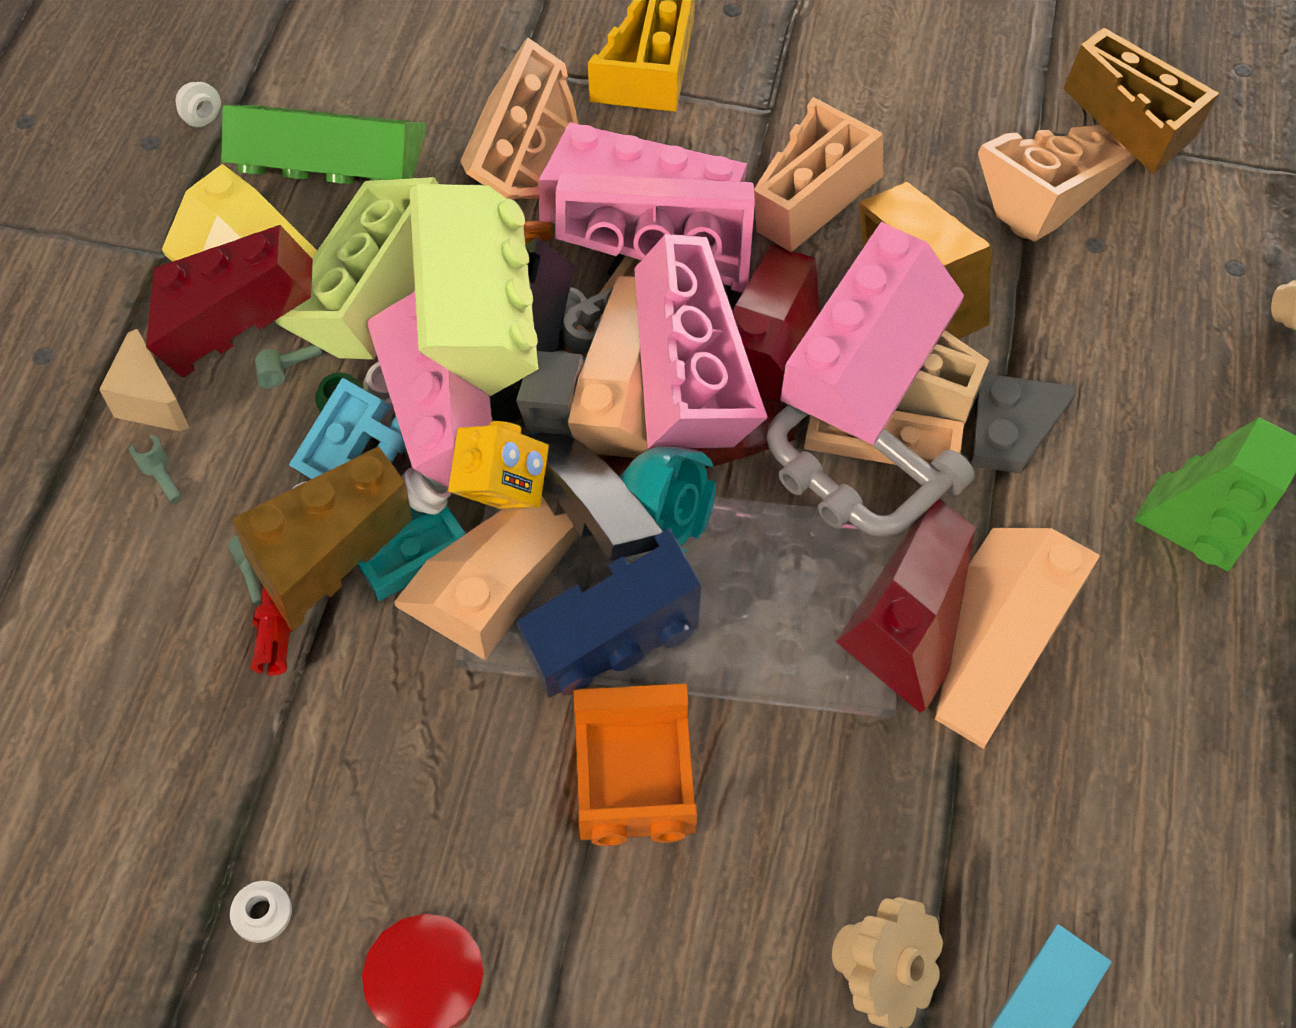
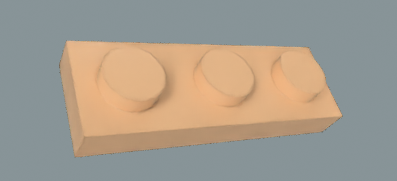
[804,411,964,465]

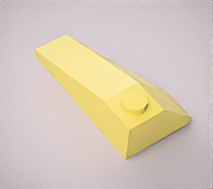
[162,164,317,262]

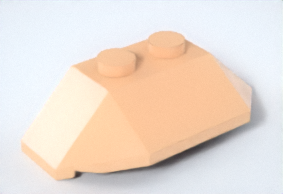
[460,38,578,199]

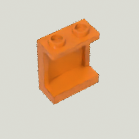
[573,683,697,846]

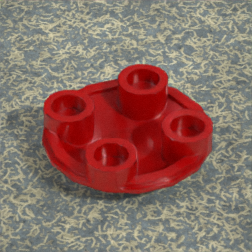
[362,913,484,1028]

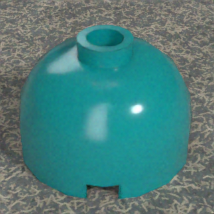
[619,446,716,553]

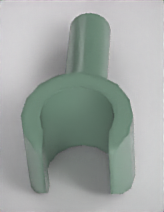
[255,344,322,388]
[129,435,182,504]
[228,535,263,605]

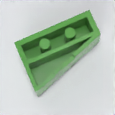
[1133,417,1296,572]

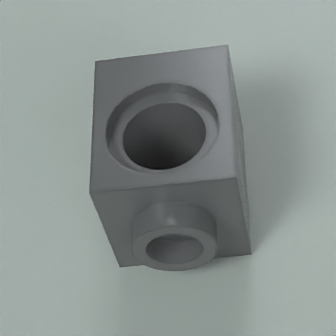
[516,351,584,435]

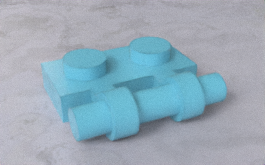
[289,378,406,479]

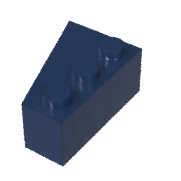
[517,528,701,698]

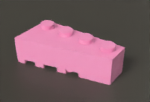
[539,122,747,224]
[555,173,755,293]
[634,234,768,449]
[366,291,492,488]

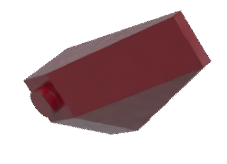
[732,244,820,403]
[835,498,975,713]

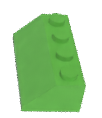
[221,105,426,184]

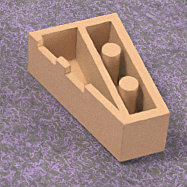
[754,97,883,252]

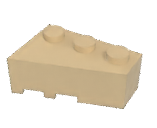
[897,330,989,429]

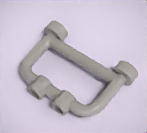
[766,404,975,537]

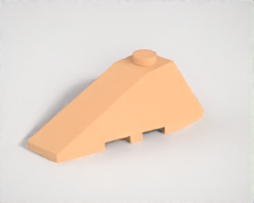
[394,496,579,660]

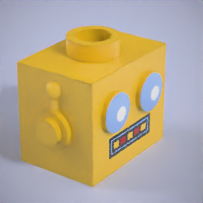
[448,421,549,509]

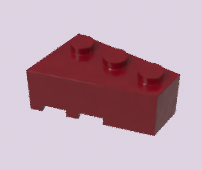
[146,225,313,378]

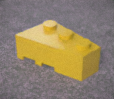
[588,0,695,112]

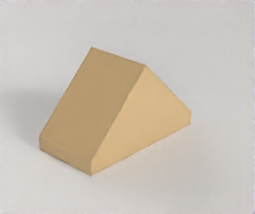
[99,329,189,431]

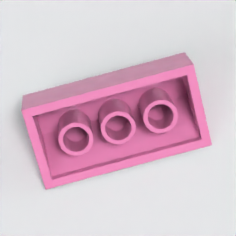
[780,222,964,445]

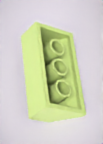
[275,177,438,359]
[409,184,538,396]

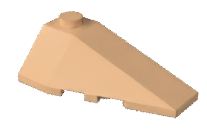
[978,125,1137,242]
[568,276,648,458]
[935,528,1100,749]

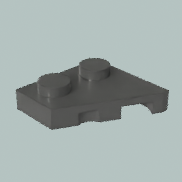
[970,373,1077,473]

